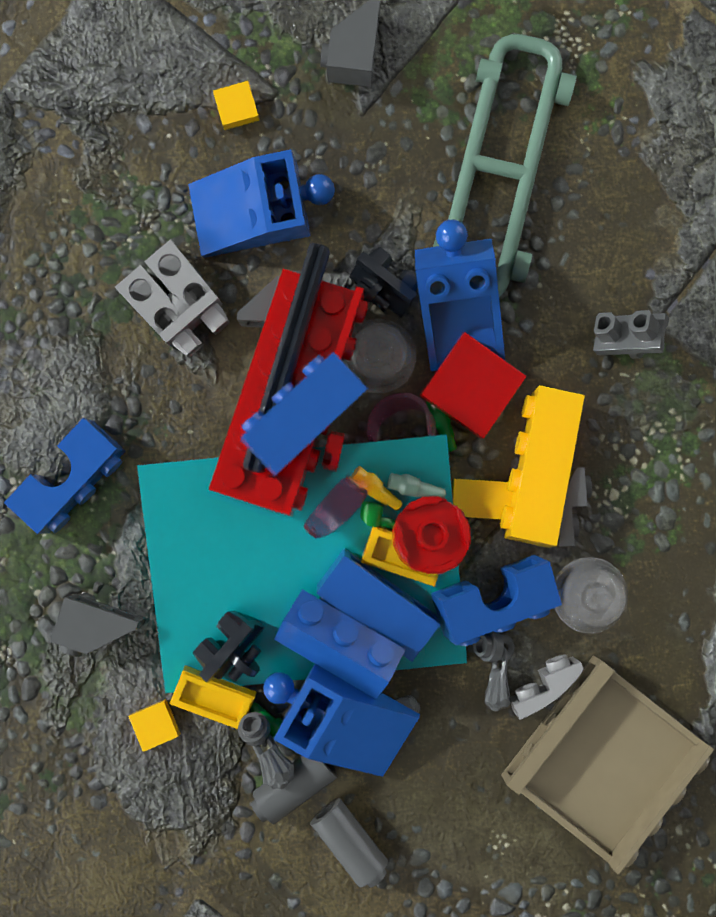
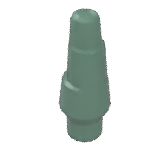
[387,473,446,498]

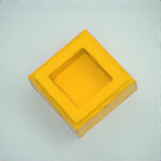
[213,81,259,130]
[128,699,181,752]

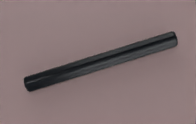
[243,243,330,473]

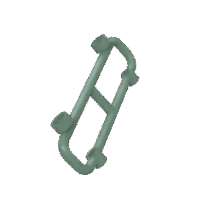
[433,34,577,297]

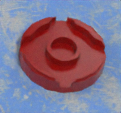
[392,496,471,575]

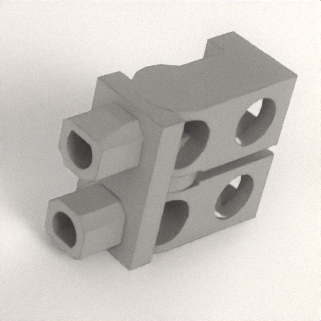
[115,239,230,358]

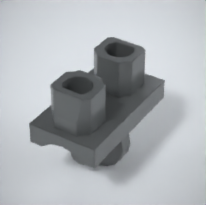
[593,310,669,359]

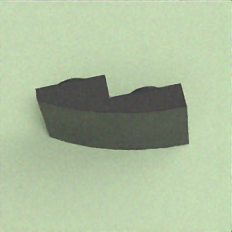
[557,467,592,547]

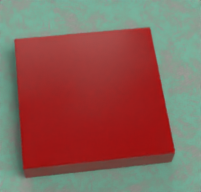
[420,332,526,439]

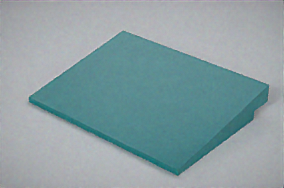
[137,434,467,694]

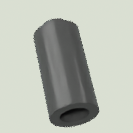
[251,756,338,824]
[310,798,388,888]

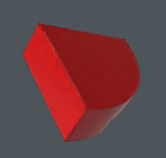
[322,431,344,471]

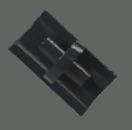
[349,247,418,318]
[193,611,265,683]

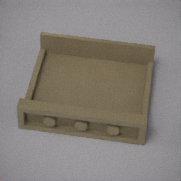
[501,655,714,875]

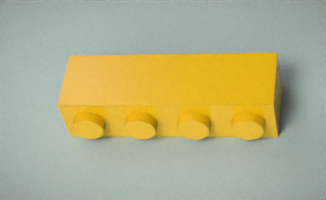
[500,385,585,548]

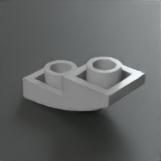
[510,654,584,720]

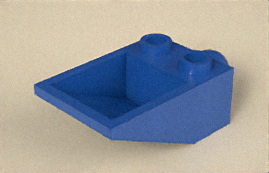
[188,149,335,258]
[415,219,505,371]
[263,664,420,777]

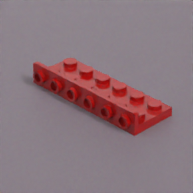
[208,268,369,517]

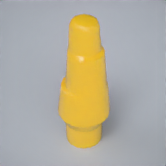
[350,466,403,511]

